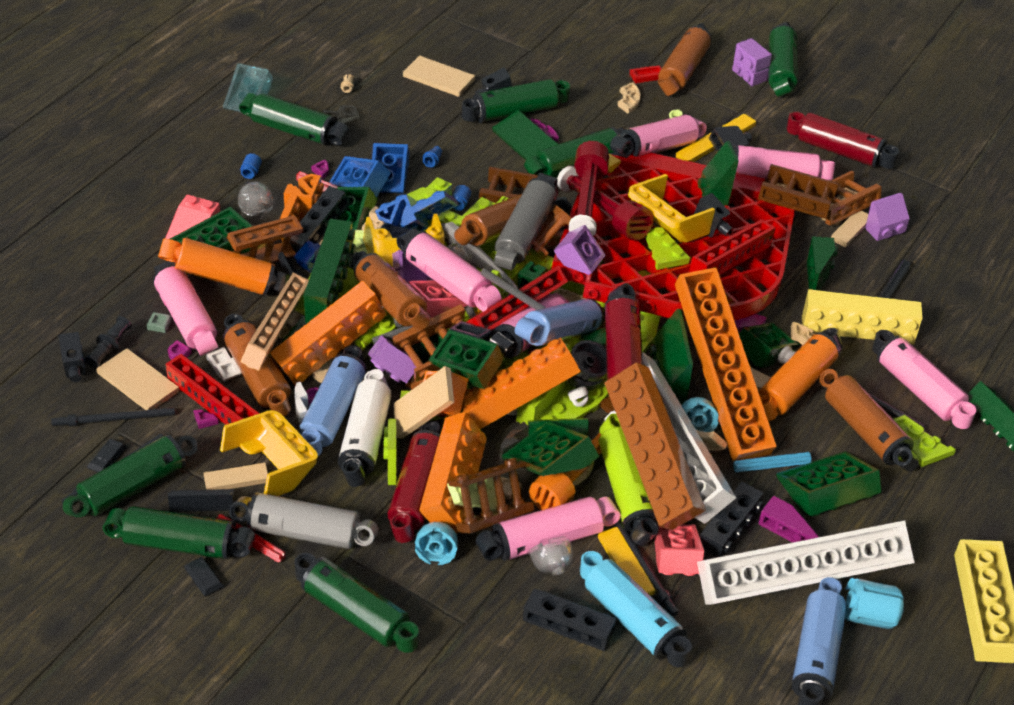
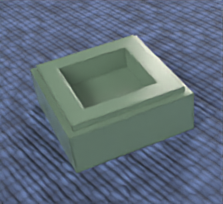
[147,312,172,333]

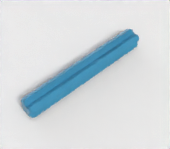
[733,452,812,472]

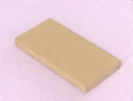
[403,56,475,97]
[97,349,179,410]
[393,366,454,439]

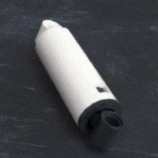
[338,369,392,487]

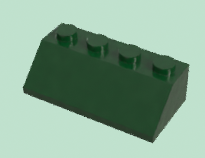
[967,381,1014,451]

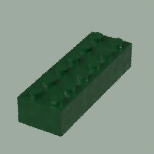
[304,219,356,323]

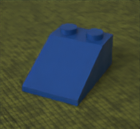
[372,143,410,193]
[329,156,391,197]

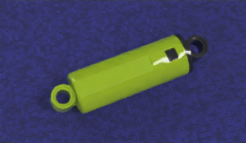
[598,413,659,546]

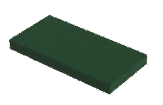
[492,110,558,160]

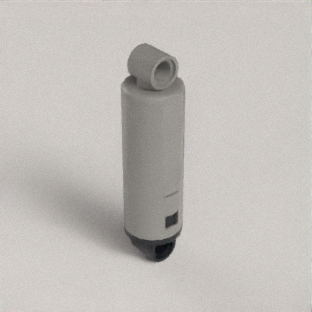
[229,492,379,549]

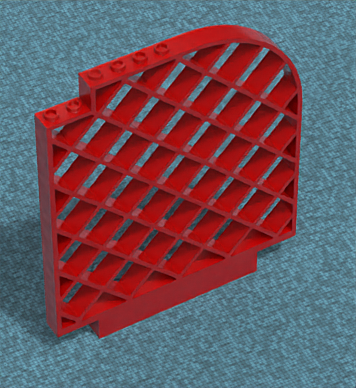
[551,150,795,321]

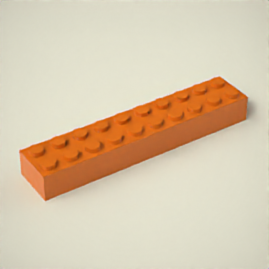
[675,268,777,463]

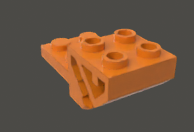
[280,174,324,241]

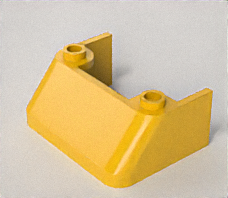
[628,174,715,243]
[363,214,445,271]
[220,410,318,496]

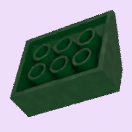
[170,207,261,279]
[650,309,693,405]
[502,421,599,476]
[776,451,881,516]

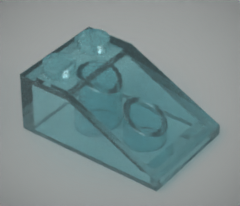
[223,63,273,112]

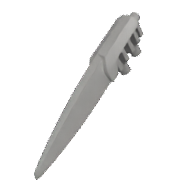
[441,222,518,289]

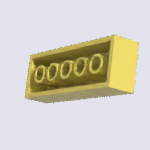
[802,290,922,344]
[954,539,1014,663]

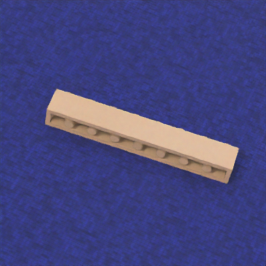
[241,273,309,371]

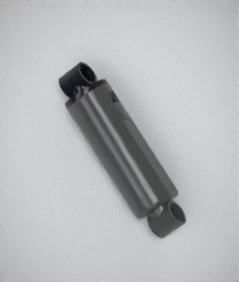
[494,173,558,271]

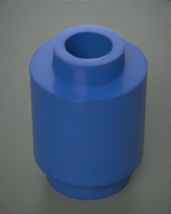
[240,154,262,179]
[452,185,472,210]

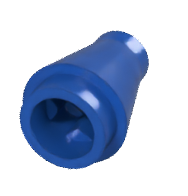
[423,146,442,168]

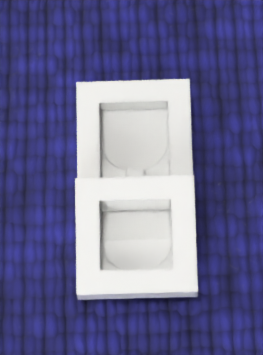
[206,347,242,381]
[295,382,308,424]

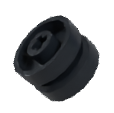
[567,340,607,391]

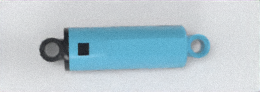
[580,551,692,668]

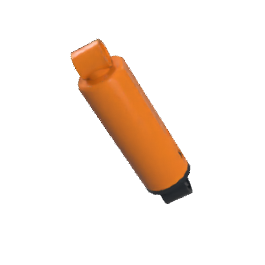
[158,238,290,296]
[758,328,843,422]

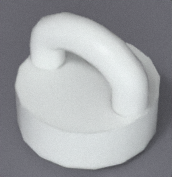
[568,386,588,407]

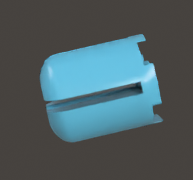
[845,578,904,629]

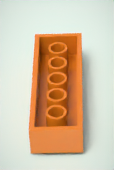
[270,280,387,386]
[462,337,581,429]
[419,412,487,533]

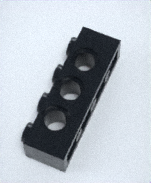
[290,186,351,256]
[700,482,764,557]
[523,588,616,652]

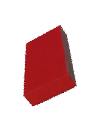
[630,65,662,83]

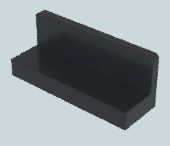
[168,489,235,512]

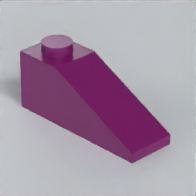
[759,496,818,542]

